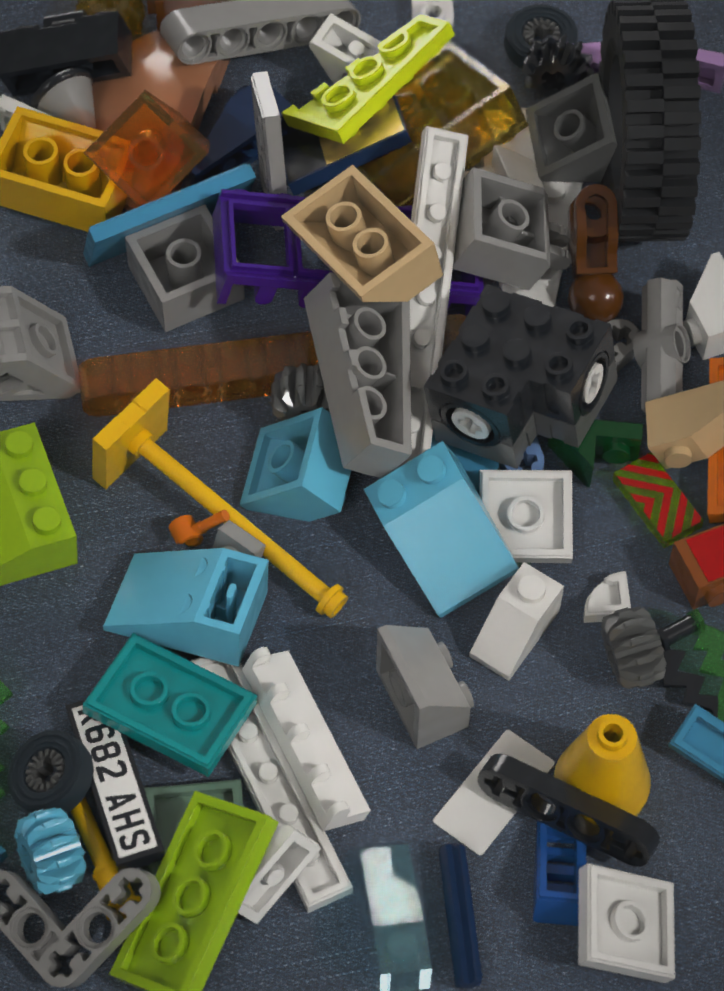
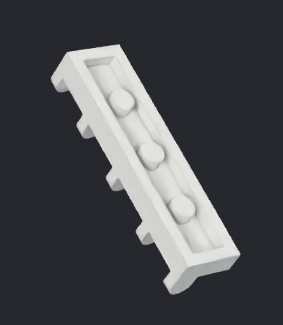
[242,647,371,831]

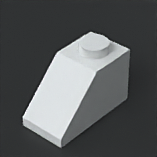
[683,251,724,360]
[469,562,564,681]

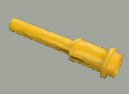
[70,796,142,921]

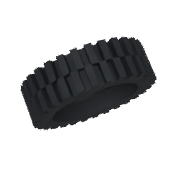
[599,0,701,242]

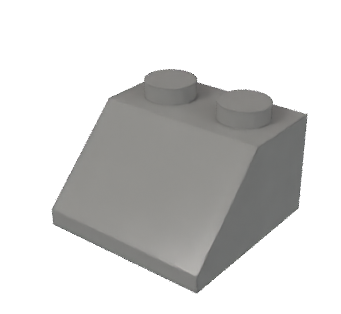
[376,625,474,749]

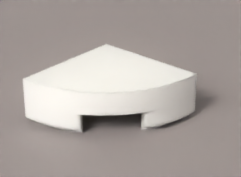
[583,571,631,623]

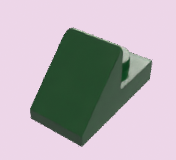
[548,419,643,488]

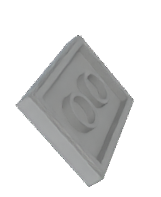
[250,71,287,231]

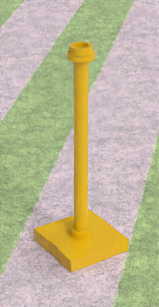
[92,378,348,618]

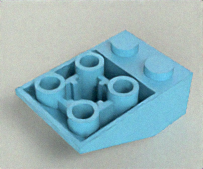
[103,548,269,667]

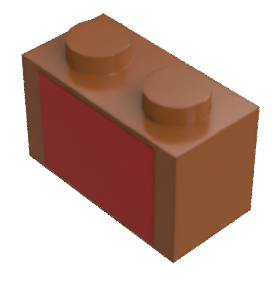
[669,523,724,610]

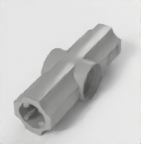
[633,277,691,413]

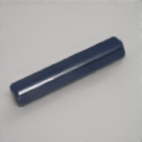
[439,843,482,989]

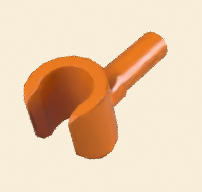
[168,510,230,547]

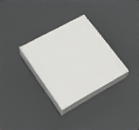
[480,470,573,563]
[578,863,675,984]

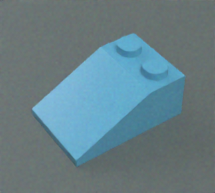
[364,441,519,618]

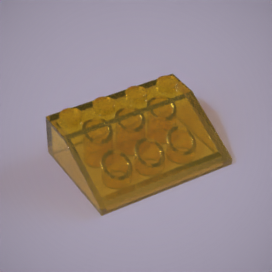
[357,41,529,206]

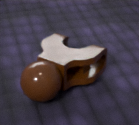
[568,184,624,322]

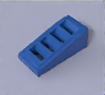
[533,821,586,926]

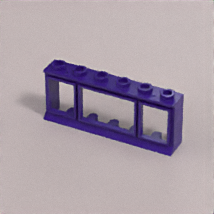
[212,189,484,317]

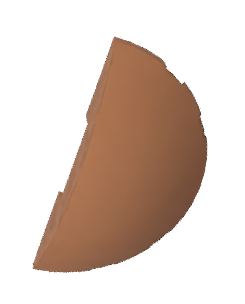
[92,31,231,211]

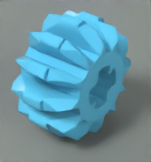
[14,807,86,895]

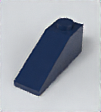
[190,84,295,185]

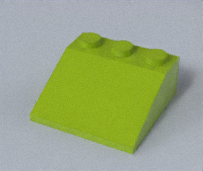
[0,422,78,586]

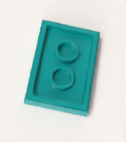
[82,633,257,777]

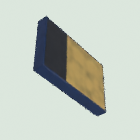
[282,94,412,196]

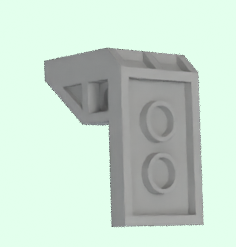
[0,286,83,401]

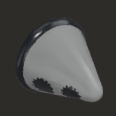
[30,67,96,129]

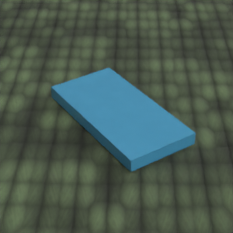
[83,163,256,267]

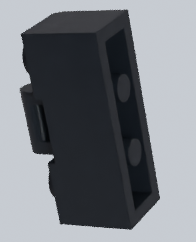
[0,9,132,97]

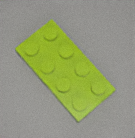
[109,791,279,991]

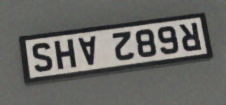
[66,700,165,873]

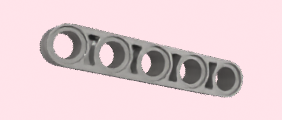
[160,0,361,65]

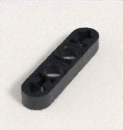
[477,754,660,867]

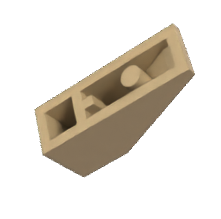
[645,380,724,469]

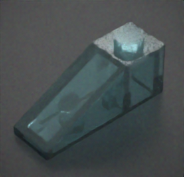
[359,844,432,991]

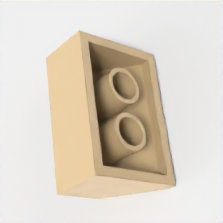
[281,165,443,302]

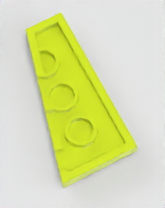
[281,14,455,144]

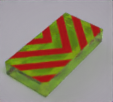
[612,452,704,549]

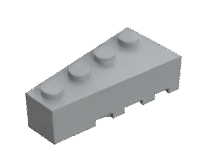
[304,272,412,478]

